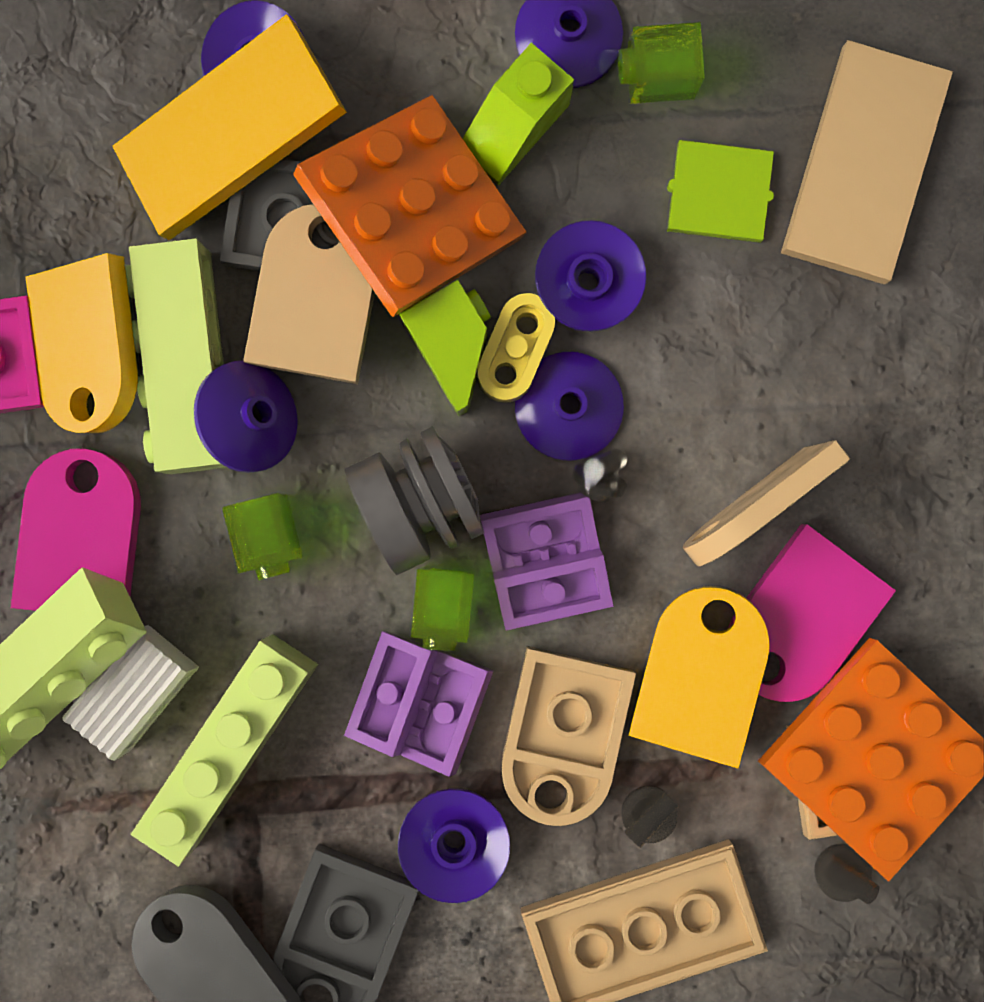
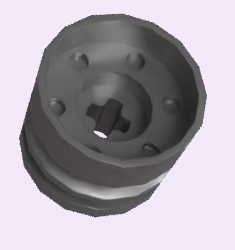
[344,426,485,575]

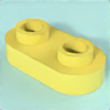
[478,293,555,402]

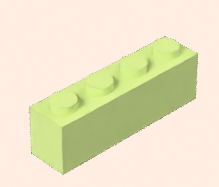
[125,238,227,474]
[0,567,147,769]
[130,634,318,867]

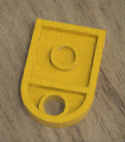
[26,253,138,433]
[628,586,769,769]

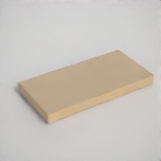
[781,40,953,285]
[521,839,768,1002]

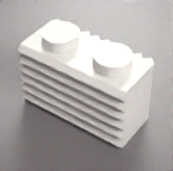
[62,625,199,761]

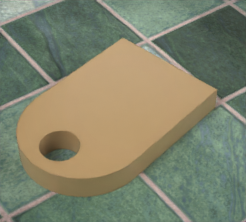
[244,204,375,384]
[683,440,850,566]
[502,646,636,826]

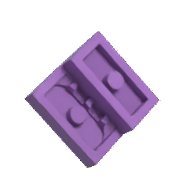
[480,491,613,631]
[344,631,493,777]

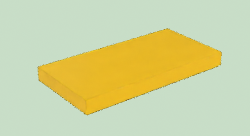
[112,14,347,241]

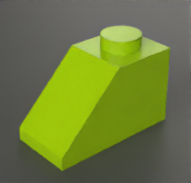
[463,42,574,186]
[399,280,491,417]

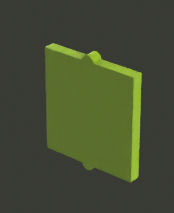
[667,140,774,243]

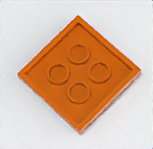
[293,95,527,318]
[758,638,984,882]

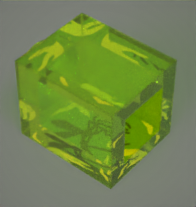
[618,22,705,104]
[222,493,303,580]
[411,567,475,651]

